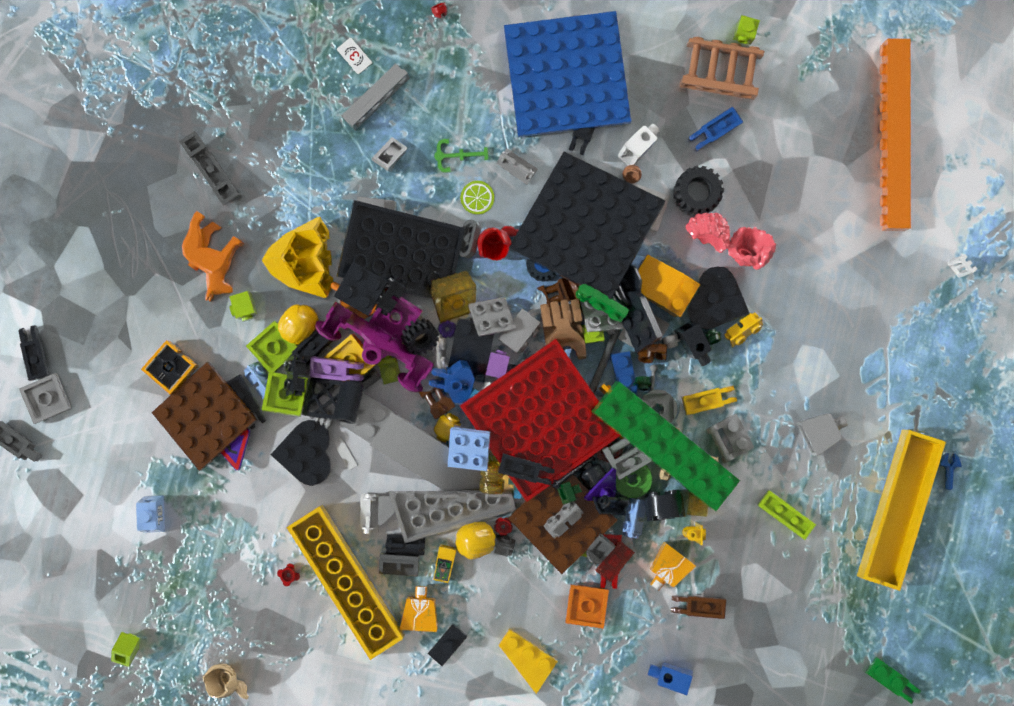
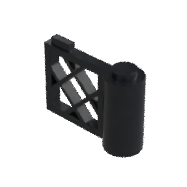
[302,377,364,424]

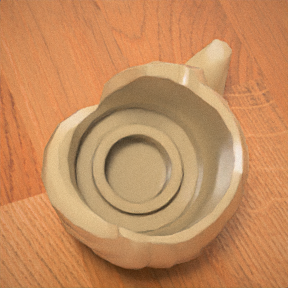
[202,663,249,700]

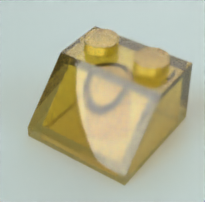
[431,270,476,323]

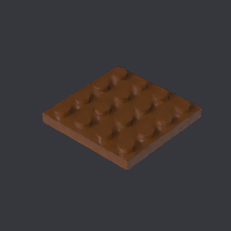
[152,362,258,471]
[508,475,617,574]

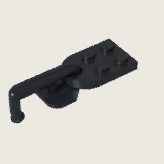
[614,265,663,353]

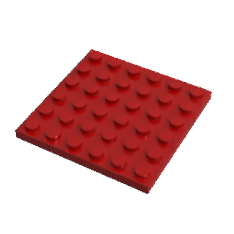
[459,339,621,502]

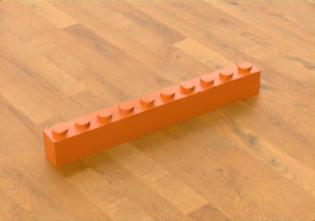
[879,38,911,231]

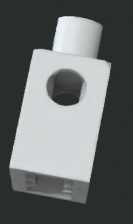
[617,124,660,165]

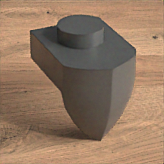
[586,533,616,564]

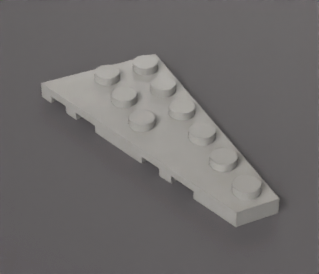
[389,490,516,543]

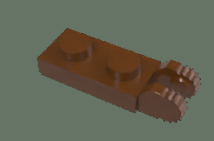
[670,595,726,619]

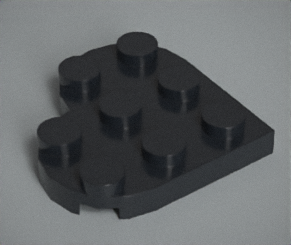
[687,266,750,329]
[270,420,331,486]

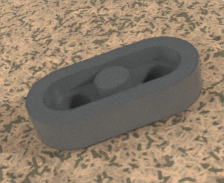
[459,220,481,259]

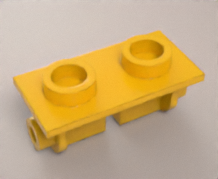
[724,312,763,348]
[682,522,706,545]

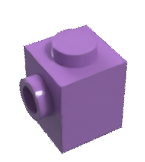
[486,350,510,378]

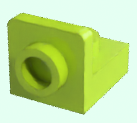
[377,355,401,385]

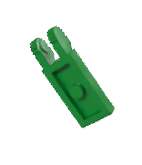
[575,284,629,322]
[865,657,921,704]

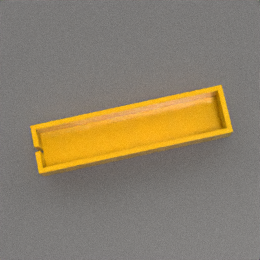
[857,429,946,591]

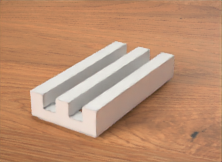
[947,254,977,277]

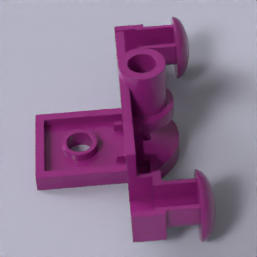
[315,295,434,393]

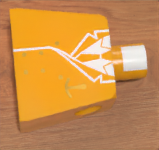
[650,542,696,591]
[400,586,438,632]

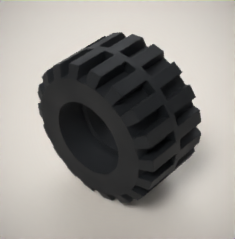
[673,166,724,217]

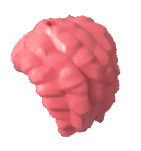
[685,213,730,253]
[728,227,776,270]

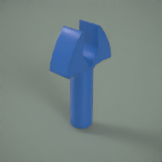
[939,453,962,490]

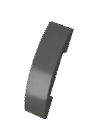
[179,131,239,206]

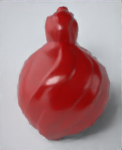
[477,226,518,261]

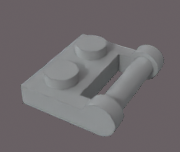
[706,414,754,463]
[602,439,651,480]

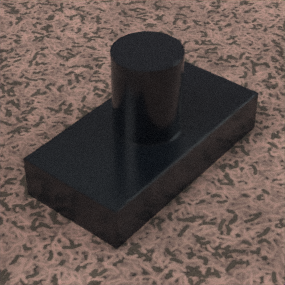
[428,623,467,666]

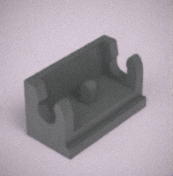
[379,552,420,577]

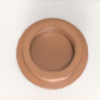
[623,165,642,184]

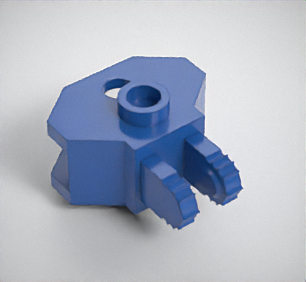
[429,360,475,404]

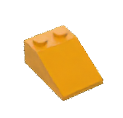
[638,254,700,317]

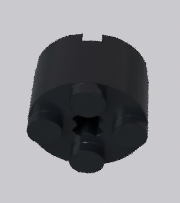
[644,489,686,522]

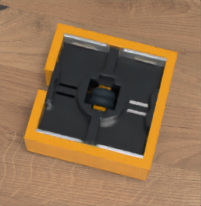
[141,340,199,395]

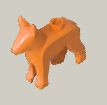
[182,211,245,302]

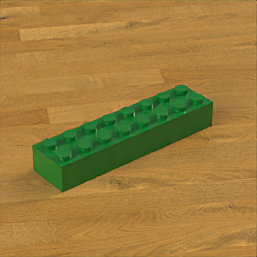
[591,381,740,511]

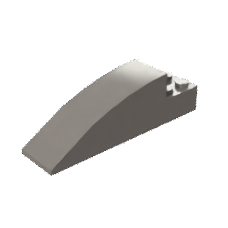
[340,392,492,491]

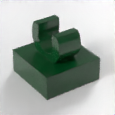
[557,481,582,504]

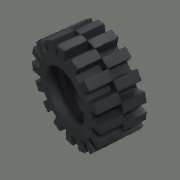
[401,318,439,356]

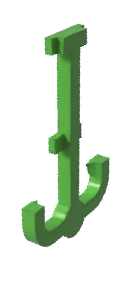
[434,139,488,173]

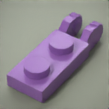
[310,357,364,381]

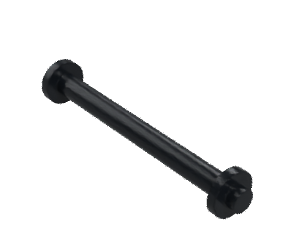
[552,453,597,489]

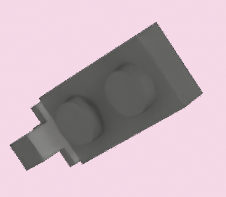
[0,421,42,462]

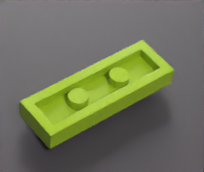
[757,490,816,540]

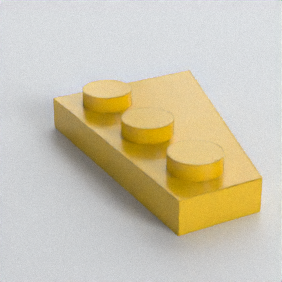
[499,628,558,694]

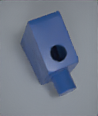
[648,662,693,695]

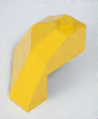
[262,217,333,298]

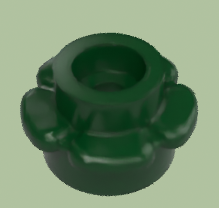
[705,329,722,345]
[633,376,652,391]

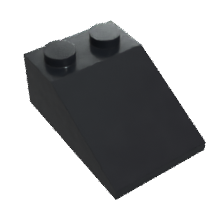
[448,318,495,383]

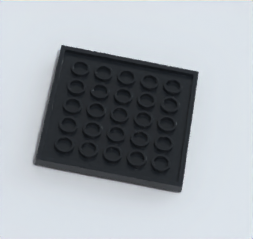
[509,152,665,300]

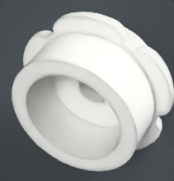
[662,334,680,349]

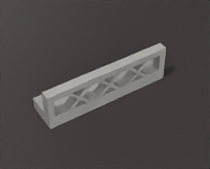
[341,64,409,130]

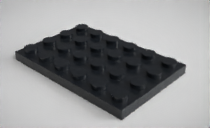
[336,200,465,302]

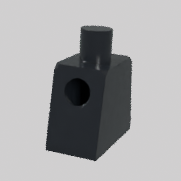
[674,321,712,366]

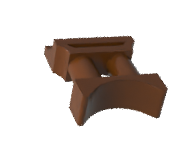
[537,278,576,307]
[419,379,456,420]

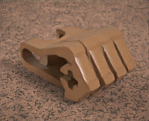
[540,299,586,360]

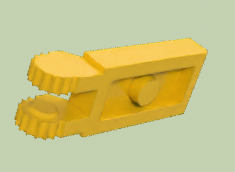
[681,385,737,415]

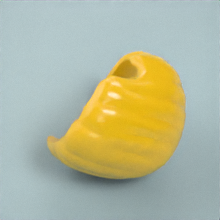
[278,304,319,344]
[455,521,496,560]

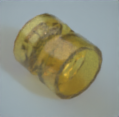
[479,460,505,494]

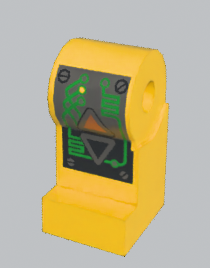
[433,544,457,583]

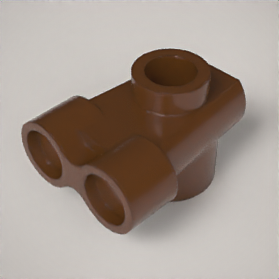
[637,344,667,364]

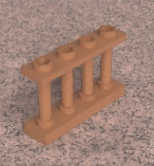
[680,37,765,100]

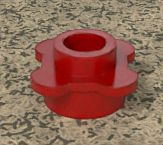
[277,563,300,587]

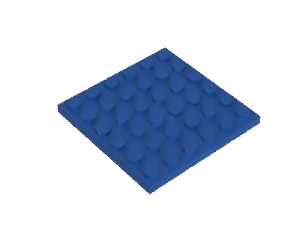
[504,11,631,138]

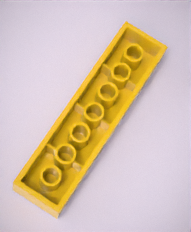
[286,505,405,660]

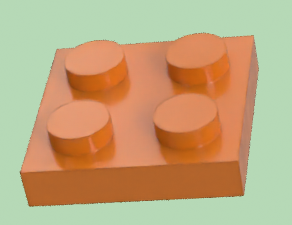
[565,584,609,629]

